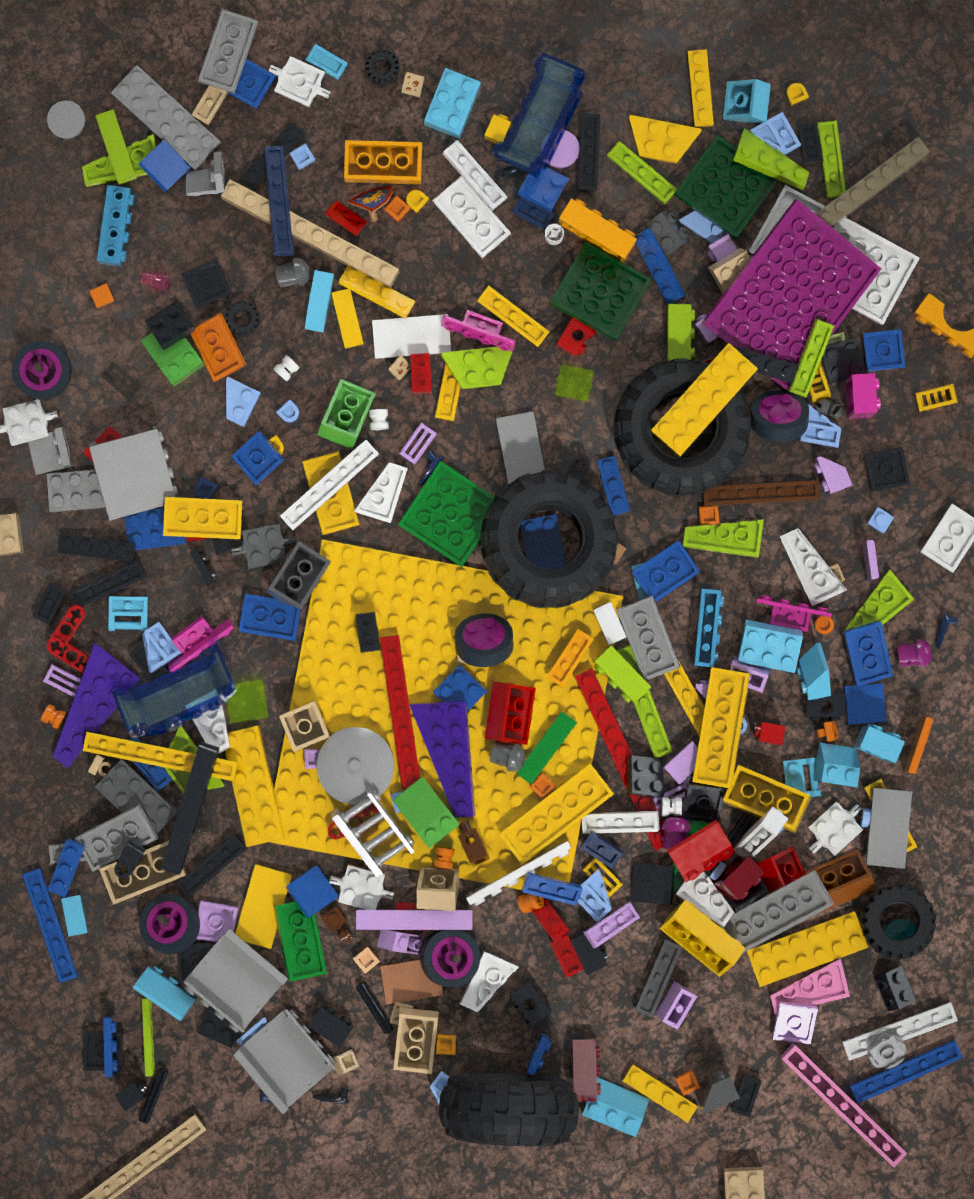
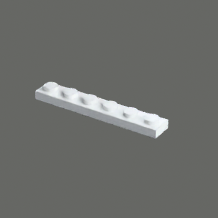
[280,440,379,530]
[466,841,571,906]
[842,1002,958,1061]

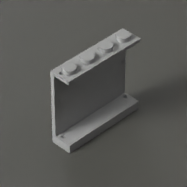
[88,426,178,520]
[183,929,288,1033]
[232,1009,336,1114]

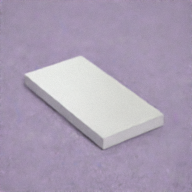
[432,176,511,259]
[372,314,451,359]

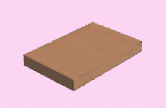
[380,959,443,1004]

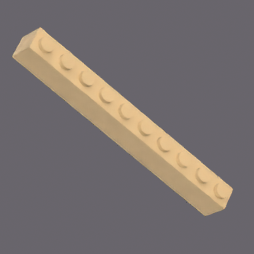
[221,179,399,288]

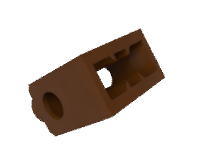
[458,820,490,867]

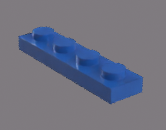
[635,228,686,305]

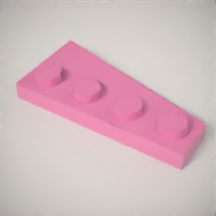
[770,959,850,1015]

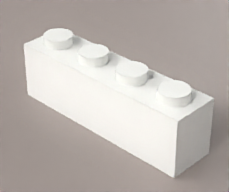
[734,807,788,859]

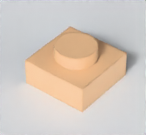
[353,946,380,973]

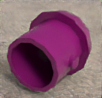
[898,639,932,668]
[661,817,691,850]

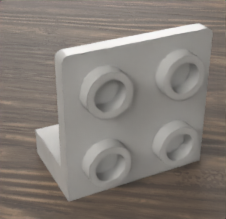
[186,152,225,196]
[28,427,73,475]

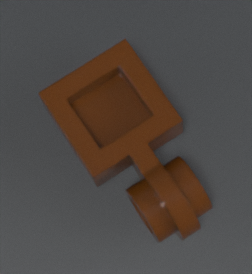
[321,906,353,943]

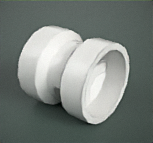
[545,224,564,245]
[273,355,300,382]
[369,409,389,430]
[661,797,682,816]

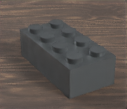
[95,759,179,835]

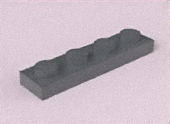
[635,939,683,1018]

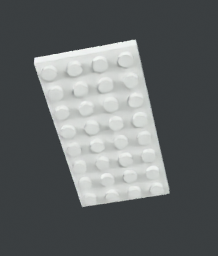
[748,185,919,325]

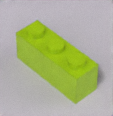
[667,304,695,361]
[593,645,651,703]

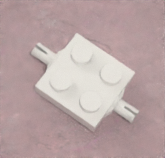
[269,56,331,107]
[0,399,59,446]
[808,802,863,856]
[329,864,394,910]

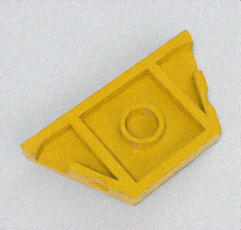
[629,115,701,164]

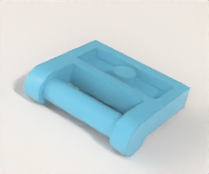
[108,596,148,632]
[782,757,822,797]

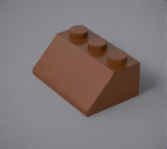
[805,849,876,912]

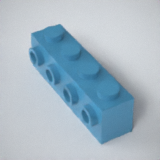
[97,185,135,267]
[693,589,724,668]

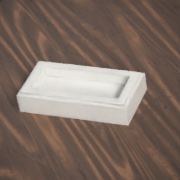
[593,602,626,645]

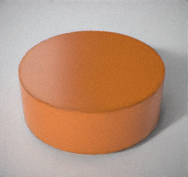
[814,615,834,634]

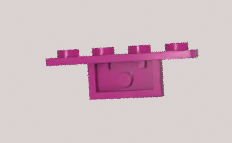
[441,310,516,352]
[754,595,832,632]
[167,616,234,673]

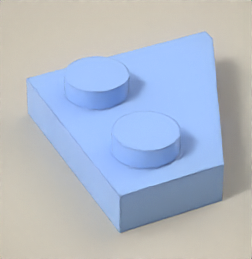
[750,112,801,155]

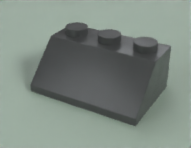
[266,541,331,610]
[699,1069,740,1114]

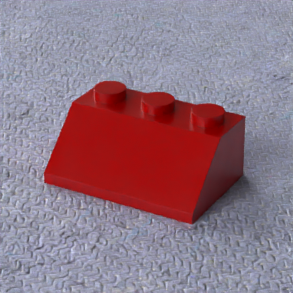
[485,681,536,745]
[667,820,735,882]
[756,846,806,895]

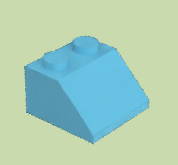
[723,79,771,123]
[796,642,831,700]
[813,742,860,787]

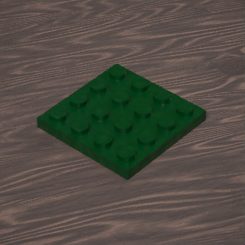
[674,135,779,239]
[549,242,652,342]

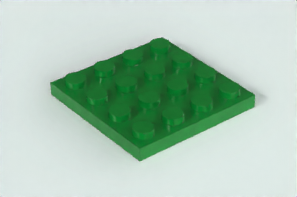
[398,461,495,567]

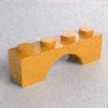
[913,293,974,359]

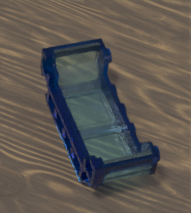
[493,52,587,178]
[111,644,238,738]

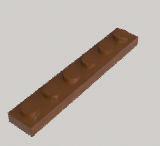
[703,480,819,506]

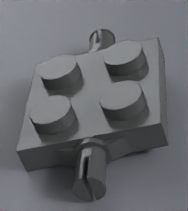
[230,523,296,569]

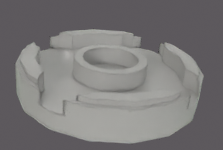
[47,100,86,139]
[868,1034,907,1069]

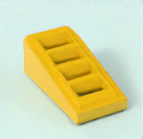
[809,363,831,403]
[915,384,958,412]

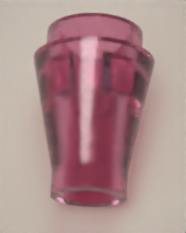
[140,272,170,292]

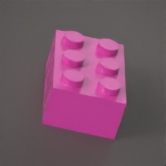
[845,373,881,419]

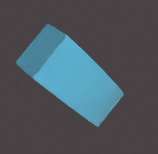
[305,270,334,333]

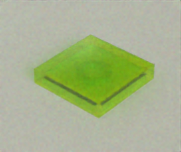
[225,680,269,723]

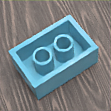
[424,68,481,139]
[738,619,803,673]
[853,724,905,763]

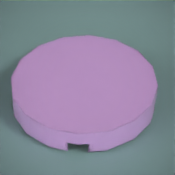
[542,130,580,169]

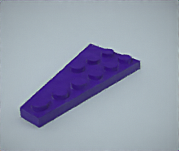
[52,642,140,768]
[409,701,476,818]

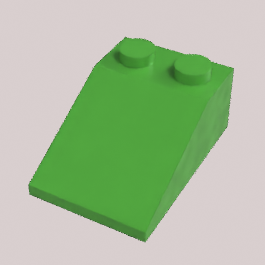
[141,333,205,387]
[317,379,376,450]
[392,776,460,848]

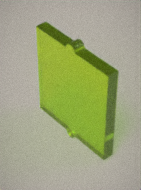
[555,364,594,402]

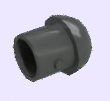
[275,258,310,288]
[490,741,526,772]

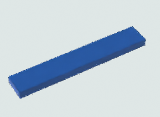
[22,868,78,983]
[849,1040,963,1104]

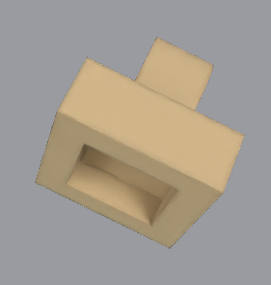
[88,754,112,777]

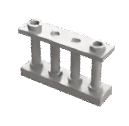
[331,786,415,878]

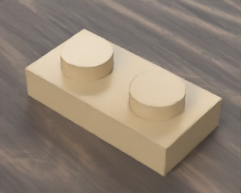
[192,86,228,126]

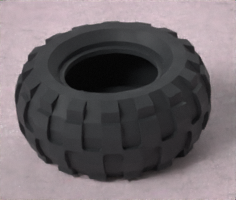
[614,358,751,496]
[480,470,618,609]
[439,1073,579,1147]

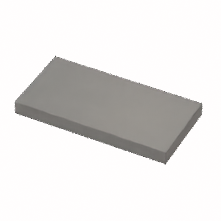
[198,9,259,94]
[496,411,545,485]
[616,595,681,681]
[866,788,912,869]
[74,804,158,872]

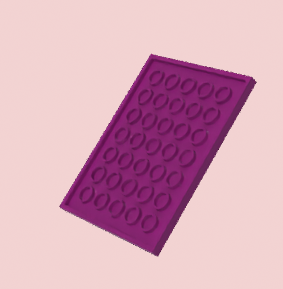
[702,199,882,392]

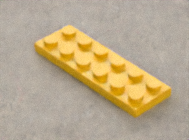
[651,343,758,456]
[693,667,750,788]
[225,726,285,847]
[499,763,614,865]
[746,911,868,987]

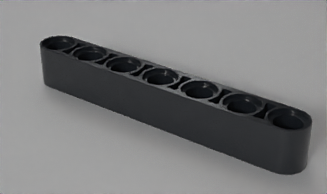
[161,742,220,875]

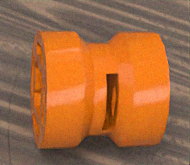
[40,704,67,730]
[434,847,455,869]
[517,894,544,914]

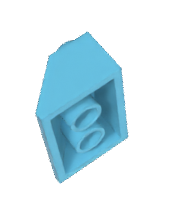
[132,965,197,1021]
[581,1077,649,1137]

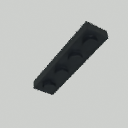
[578,113,600,191]
[239,123,305,192]
[727,343,799,384]
[58,534,136,562]
[69,560,147,610]
[176,834,247,899]

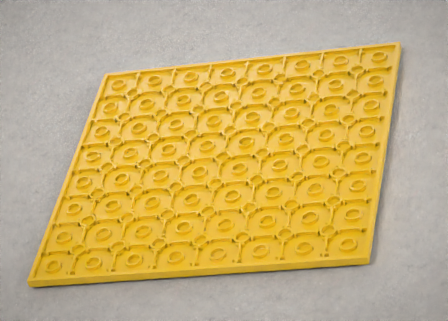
[270,540,623,890]

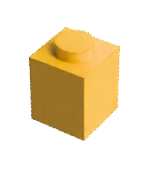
[484,114,511,146]

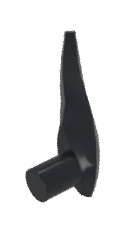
[494,166,529,180]
[313,1088,349,1105]

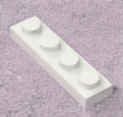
[442,140,507,211]
[582,811,660,834]

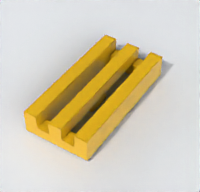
[582,858,623,897]

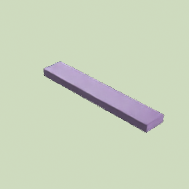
[356,910,472,930]

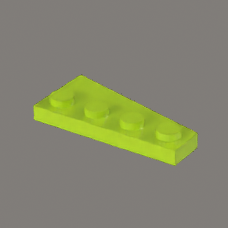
[733,128,809,190]
[82,134,156,187]
[682,519,764,558]
[842,570,914,635]

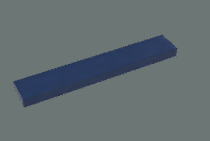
[264,146,294,256]

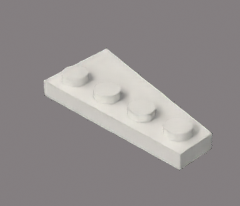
[780,528,847,606]

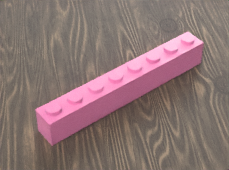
[780,1043,907,1167]

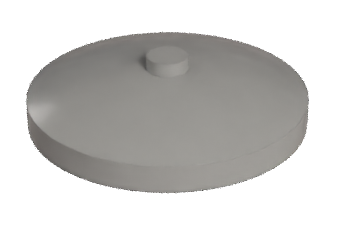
[317,727,394,805]

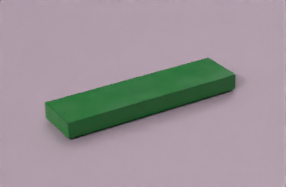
[516,712,577,784]

